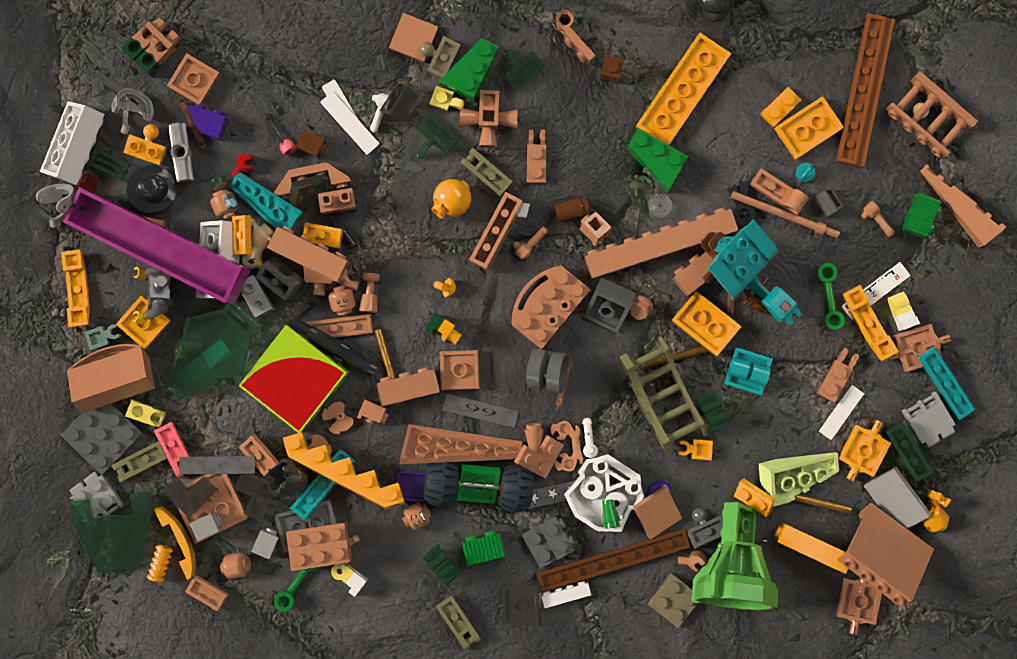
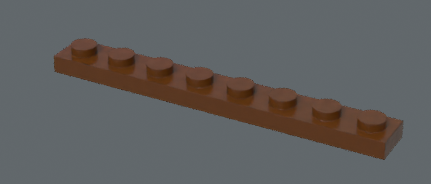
[537,528,690,592]

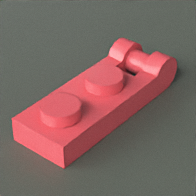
[154,422,190,479]

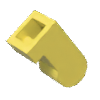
[125,399,166,427]

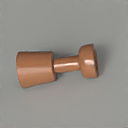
[359,273,380,313]

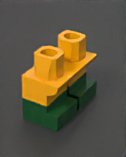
[425,313,462,345]

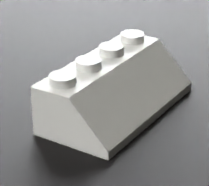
[40,102,104,185]
[196,220,240,299]

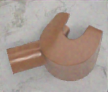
[678,550,708,572]

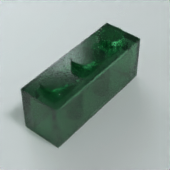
[886,419,935,482]

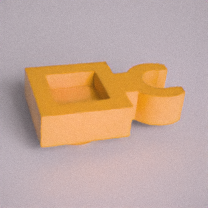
[678,439,713,460]
[924,489,951,507]

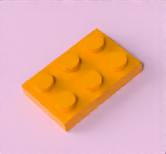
[774,96,844,160]
[672,291,742,357]

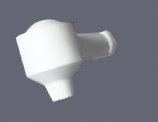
[370,93,391,132]
[582,418,598,458]

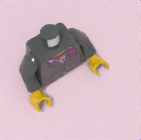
[133,267,170,325]

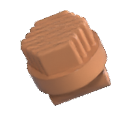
[630,294,653,320]

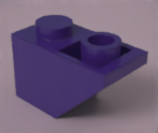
[188,104,229,141]

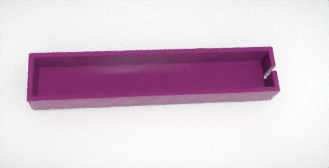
[63,187,251,305]

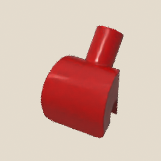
[231,154,254,177]

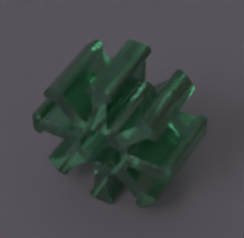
[696,391,731,433]
[423,544,462,586]

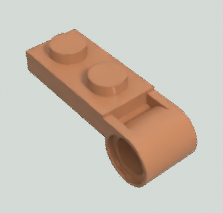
[556,10,595,65]
[750,168,809,215]

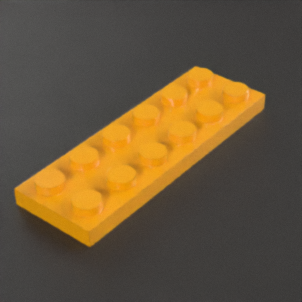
[636,33,731,145]

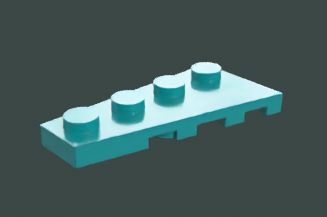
[230,173,303,230]

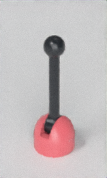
[265,113,297,156]

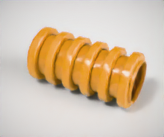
[147,545,173,582]

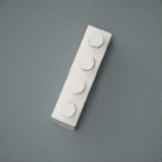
[541,581,591,608]

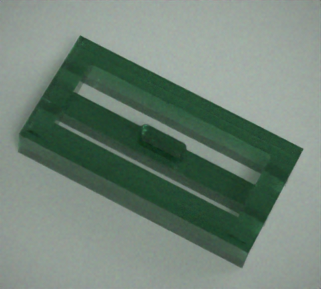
[88,147,132,181]

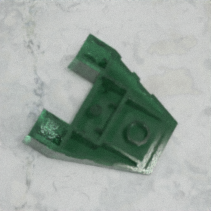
[70,490,153,574]

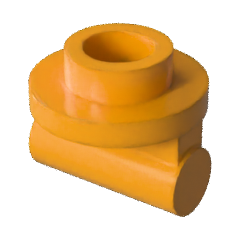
[434,278,456,297]

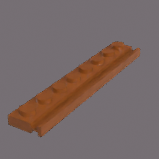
[836,13,895,168]

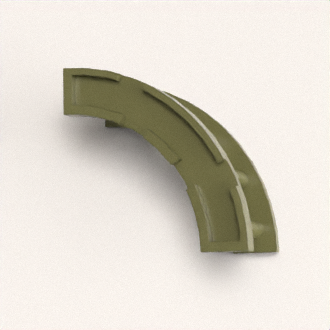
[620,337,708,455]

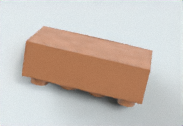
[512,265,591,349]
[67,344,155,413]

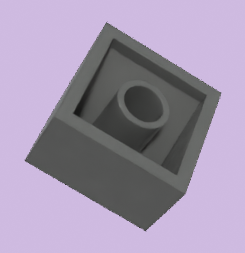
[583,277,636,333]

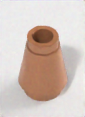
[524,423,544,452]

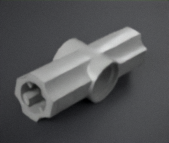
[169,123,194,183]

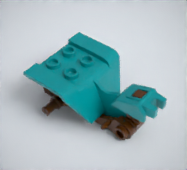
[701,220,802,325]

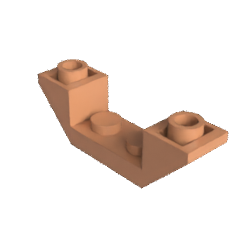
[274,162,352,201]

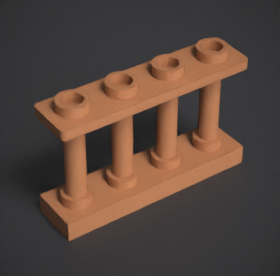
[886,71,978,158]

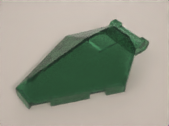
[166,301,263,400]

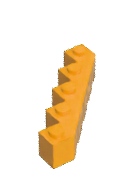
[283,432,405,510]

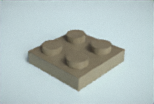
[647,573,698,628]

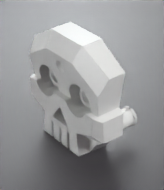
[564,454,644,532]

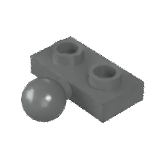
[686,508,723,550]

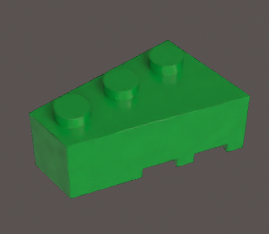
[439,38,499,102]
[627,128,688,193]

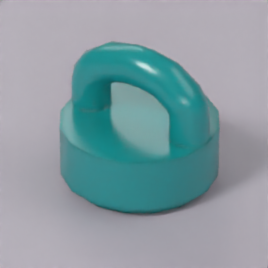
[796,163,816,183]

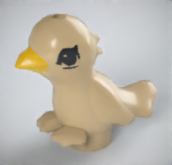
[241,218,274,269]

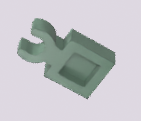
[84,324,122,351]

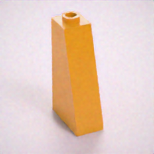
[774,523,848,574]

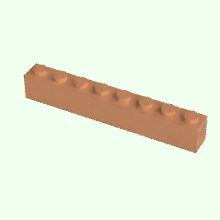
[584,207,738,280]

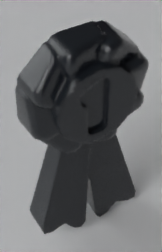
[727,181,756,226]

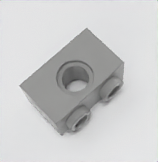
[241,275,275,319]

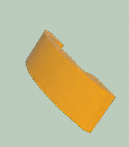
[61,250,90,328]
[843,285,899,361]
[154,506,196,580]

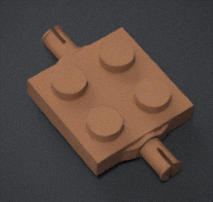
[887,324,951,372]
[836,578,882,635]

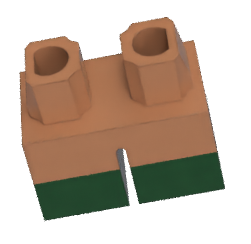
[318,188,358,217]

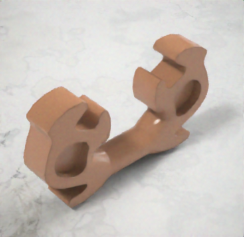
[550,421,583,471]

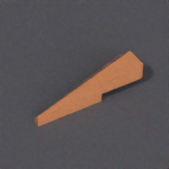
[920,165,1006,248]

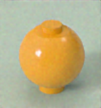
[431,179,471,219]

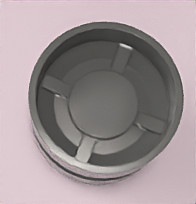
[527,348,569,393]

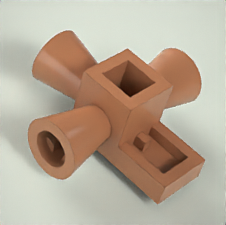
[460,90,518,148]

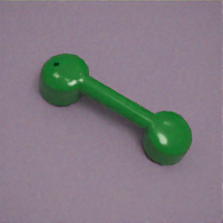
[817,263,845,330]
[274,567,320,612]

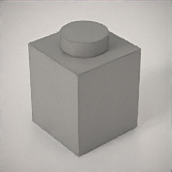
[189,512,223,541]
[251,527,280,559]

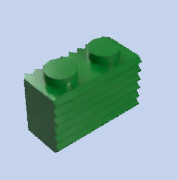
[902,193,941,238]
[462,530,505,566]

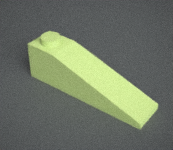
[759,452,839,507]

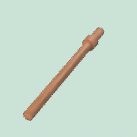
[731,191,840,238]

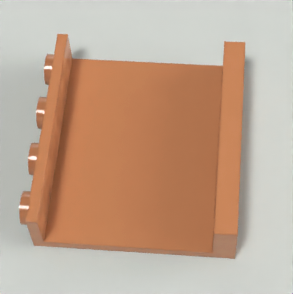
[838,503,934,607]

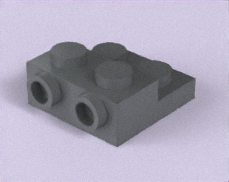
[522,516,576,568]

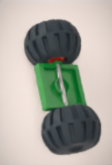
[423,462,534,513]

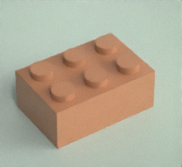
[286,522,352,571]

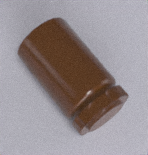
[554,196,590,223]

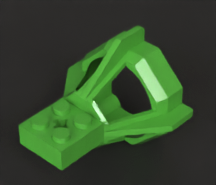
[692,502,778,611]

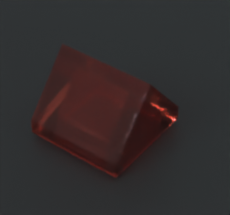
[76,171,100,192]

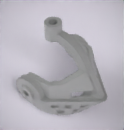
[112,88,154,134]
[36,184,77,228]

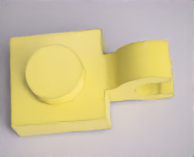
[429,86,465,111]

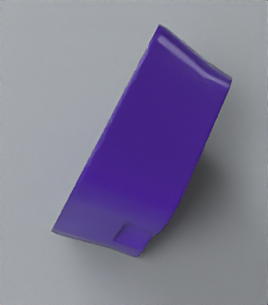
[396,471,425,502]

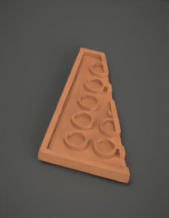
[400,424,522,464]

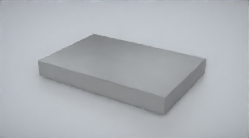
[864,467,931,529]

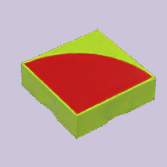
[239,325,350,433]

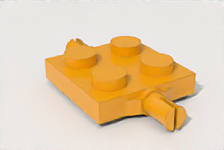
[838,420,891,482]

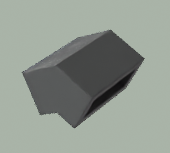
[813,186,843,217]

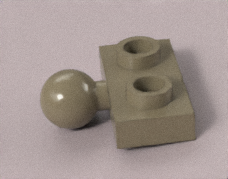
[419,36,461,78]

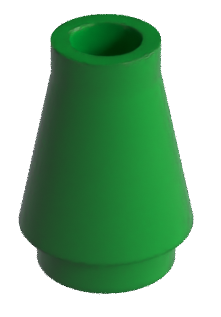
[602,499,621,529]

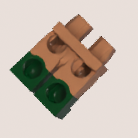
[121,18,180,77]

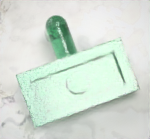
[503,49,545,91]
[417,115,459,160]

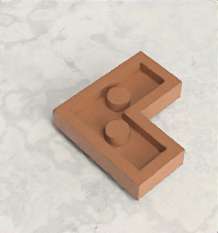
[514,435,564,478]

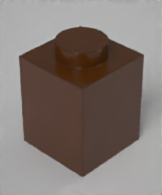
[600,56,624,84]
[296,129,327,159]

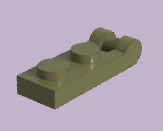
[460,148,513,197]
[111,441,168,483]
[436,595,482,651]

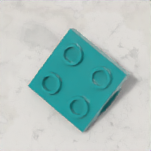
[724,347,773,395]

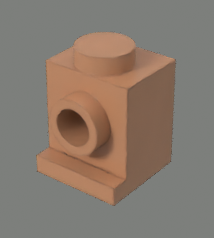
[580,212,612,247]
[357,400,389,425]

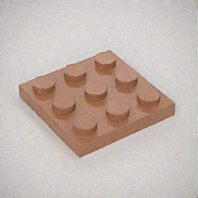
[171,474,249,544]

